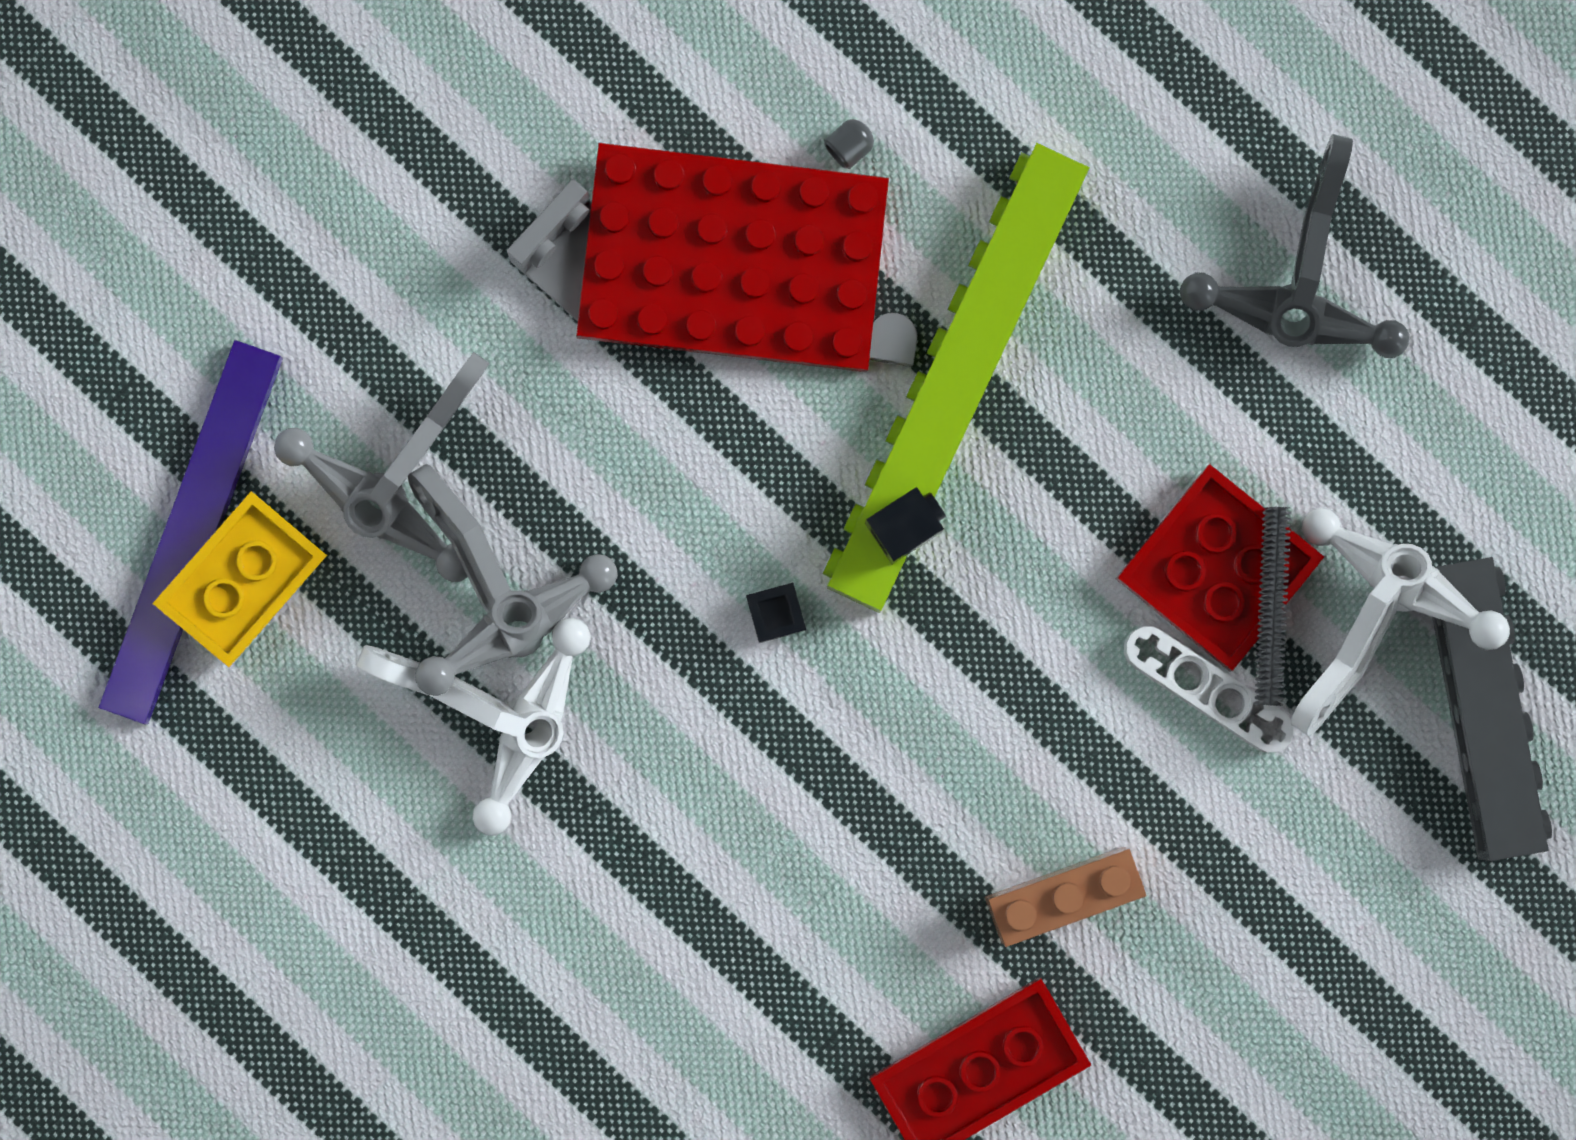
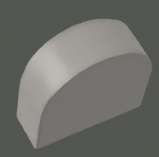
[869,313,917,367]

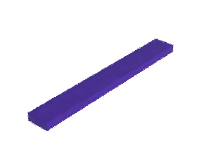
[98,340,283,725]

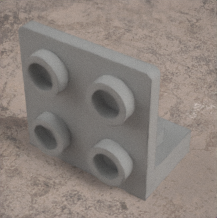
[507,179,592,321]

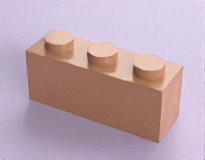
[985,847,1147,947]

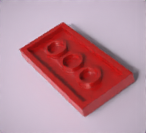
[869,977,1092,1140]

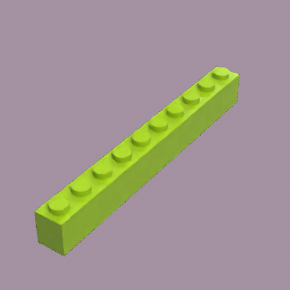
[823,143,1090,613]

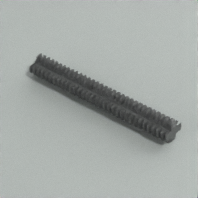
[1254,507,1292,706]

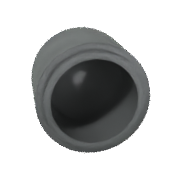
[824,119,874,169]

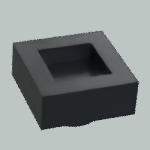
[746,583,806,643]

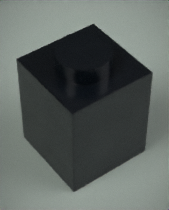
[865,487,946,565]

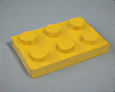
[152,491,327,667]

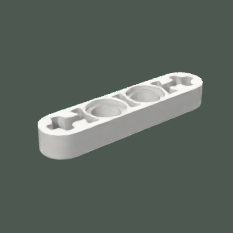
[1124,627,1294,752]

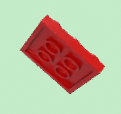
[1115,464,1325,672]

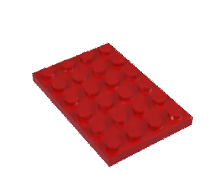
[576,143,889,372]

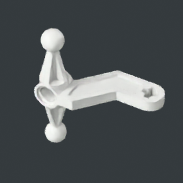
[1291,507,1510,736]
[356,618,591,836]

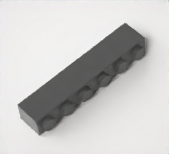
[1432,557,1552,861]

